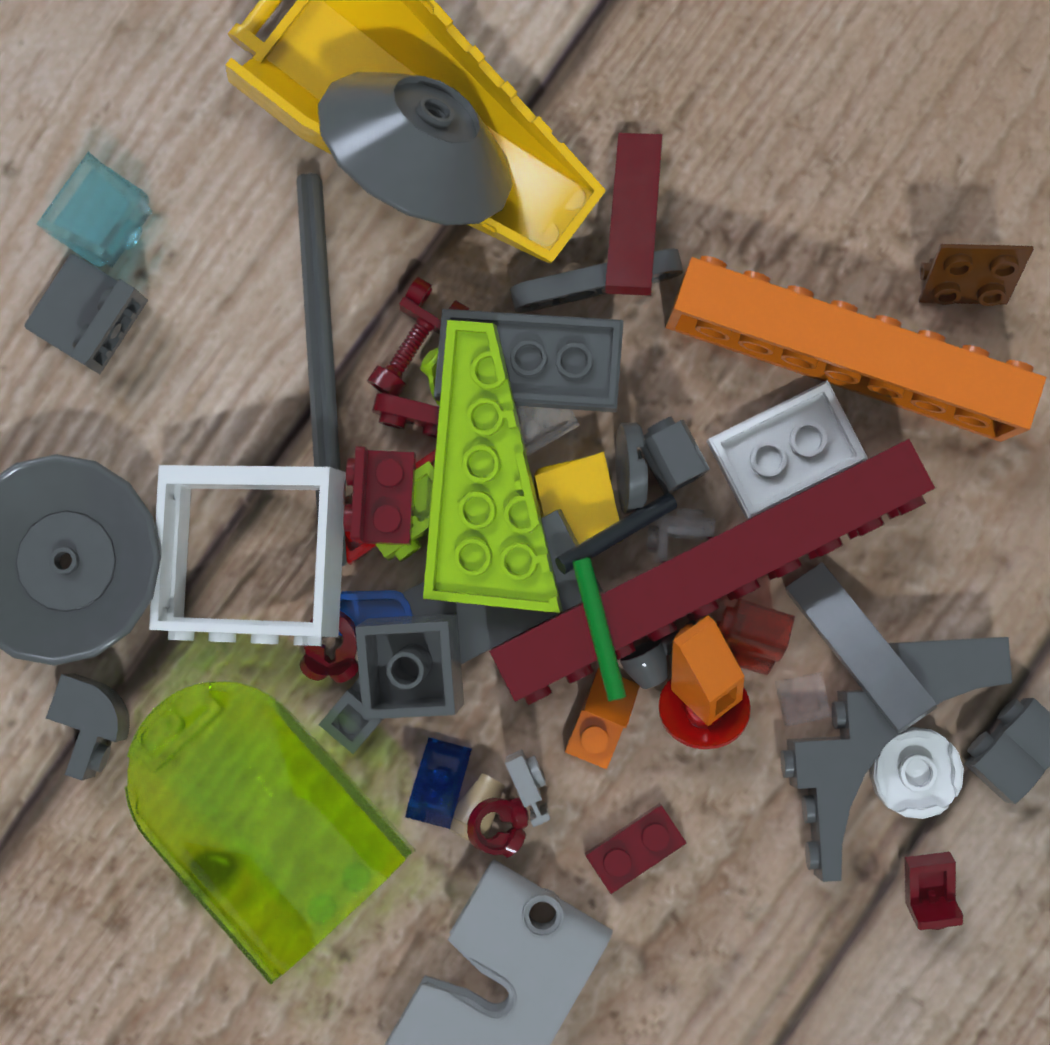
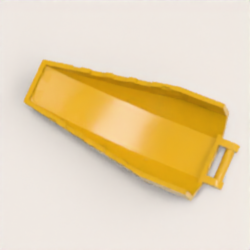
[225,0,606,264]

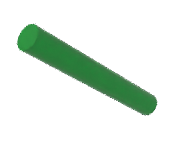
[572,557,627,701]

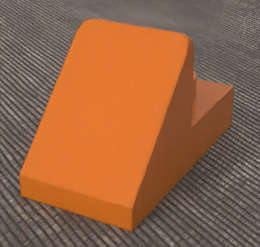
[564,667,640,769]

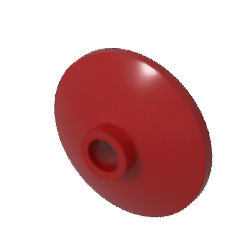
[659,679,751,749]

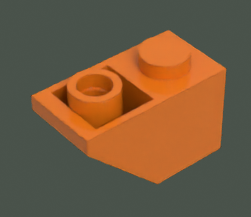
[671,615,745,726]

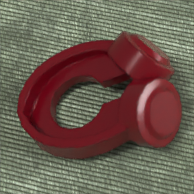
[299,611,359,683]
[467,797,529,858]

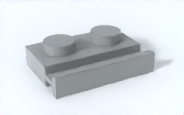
[505,749,551,827]

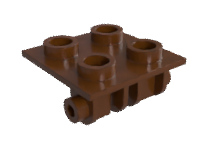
[919,244,1034,306]

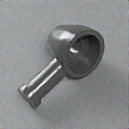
[619,620,696,689]

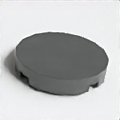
[616,422,648,514]

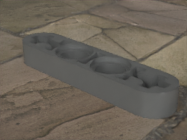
[510,248,684,313]

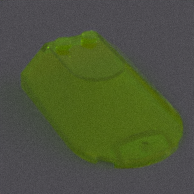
[125,681,416,984]

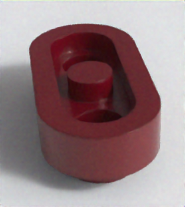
[372,393,440,438]

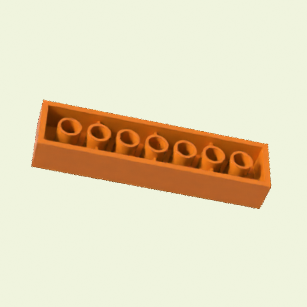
[665,256,1047,442]

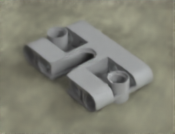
[385,859,613,1045]

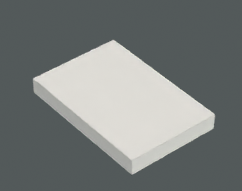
[707,380,868,520]

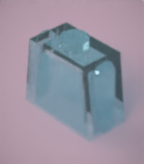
[36,151,152,268]

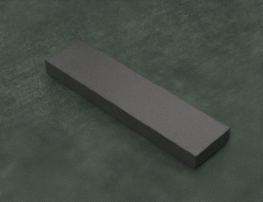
[785,562,937,735]

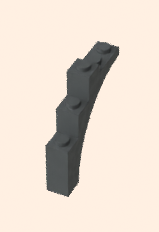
[780,637,1012,882]

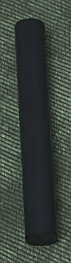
[555,493,677,574]

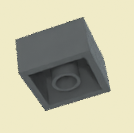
[355,613,464,719]

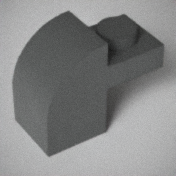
[46,673,130,780]

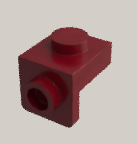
[904,852,963,930]

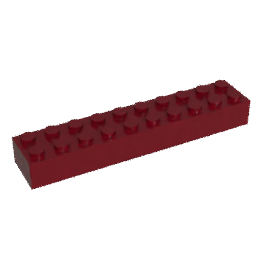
[489,439,935,705]

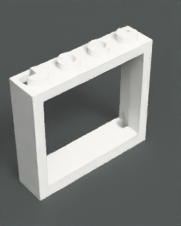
[149,465,346,646]

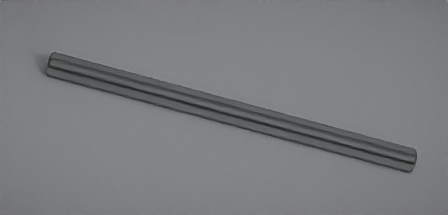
[296,173,347,566]

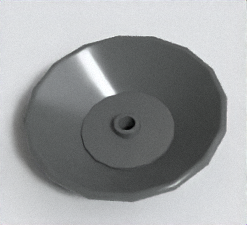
[318,72,512,226]
[0,454,161,666]

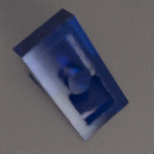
[405,737,472,829]

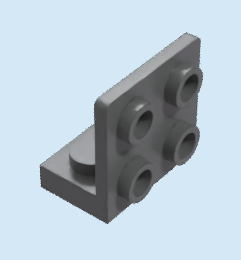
[25,254,148,374]

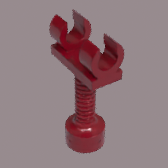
[367,277,470,397]

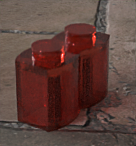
[716,598,795,676]

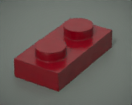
[585,803,687,894]

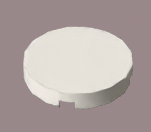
[870,727,964,819]

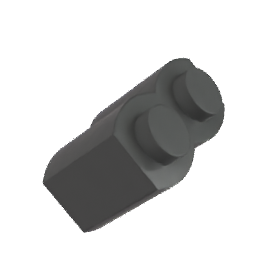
[640,416,710,494]
[964,698,1050,804]

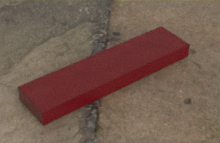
[605,133,662,296]

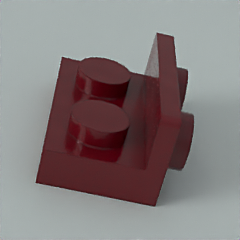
[343,446,416,546]

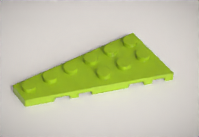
[423,320,563,613]

